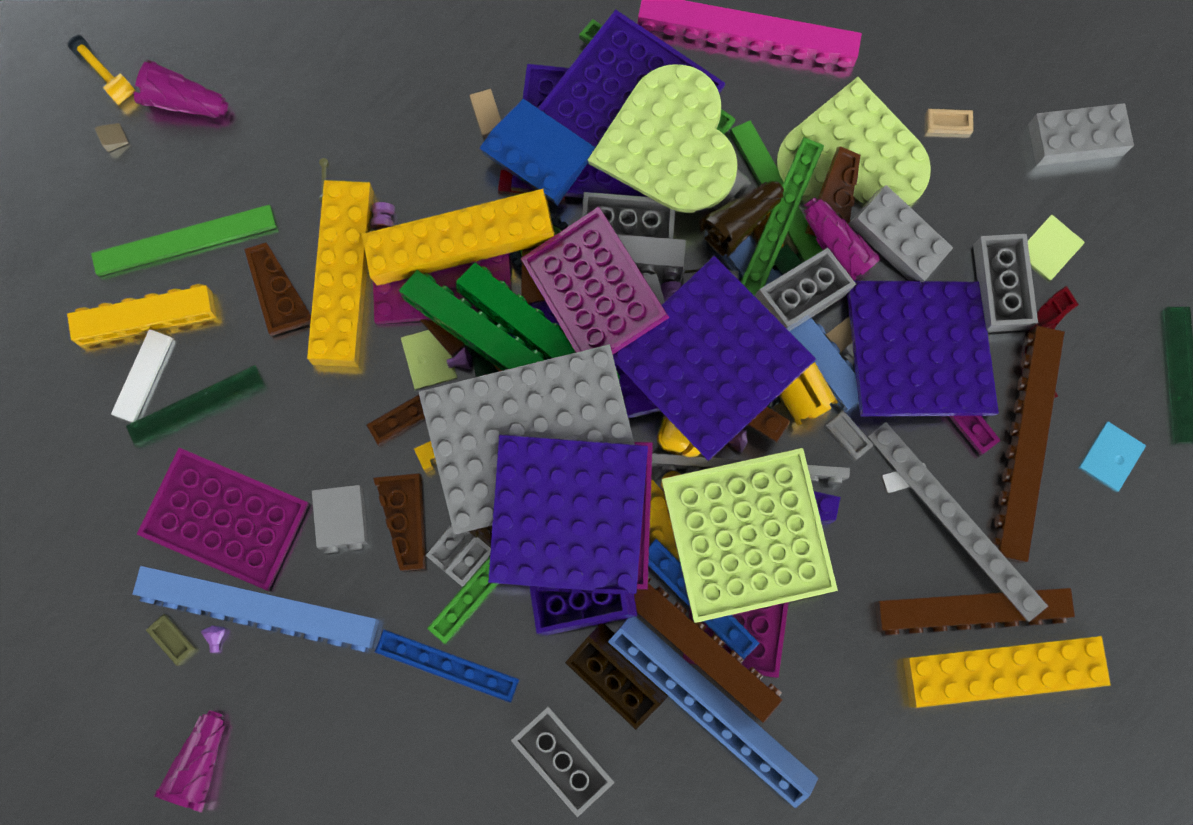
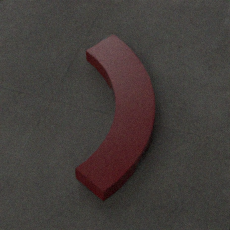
[1022,286,1079,398]

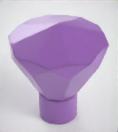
[447,347,472,369]
[729,430,748,453]
[201,625,225,653]

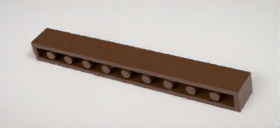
[992,326,1065,563]

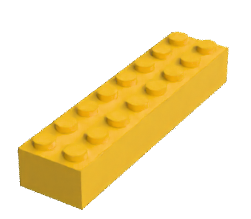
[307,180,374,367]
[362,189,555,286]
[903,636,1111,708]

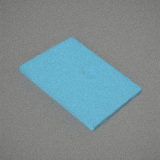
[1079,421,1146,492]

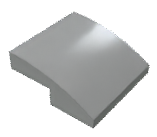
[425,523,491,587]

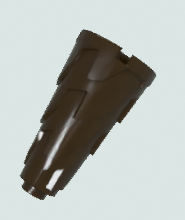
[699,181,784,257]

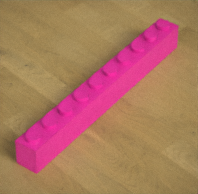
[638,0,862,68]

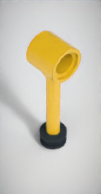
[67,35,136,105]

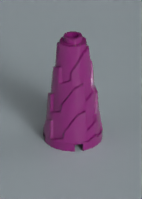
[134,59,229,118]
[803,197,880,281]
[154,710,225,813]

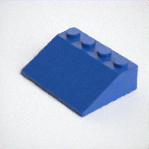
[480,99,595,206]

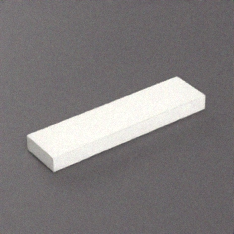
[111,329,173,424]

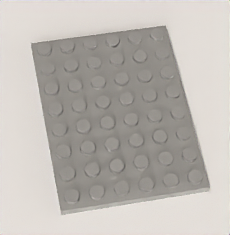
[419,344,635,535]

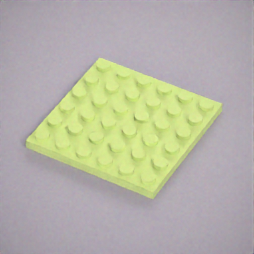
[661,448,838,623]

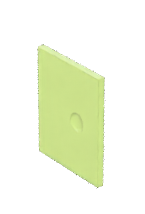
[1028,215,1085,281]
[401,330,457,390]

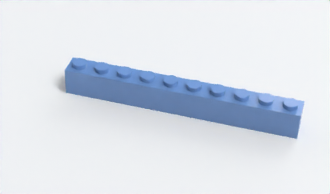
[704,230,859,413]
[133,566,379,652]
[608,617,818,808]

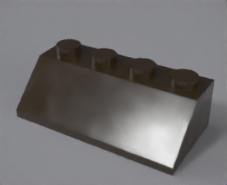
[565,624,668,730]

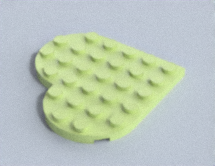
[588,64,737,213]
[777,77,931,207]

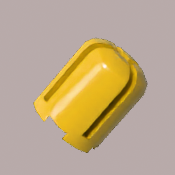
[780,362,838,426]
[657,415,701,458]

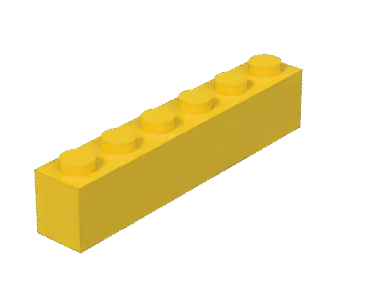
[67,284,217,346]

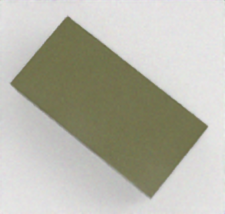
[146,613,197,666]

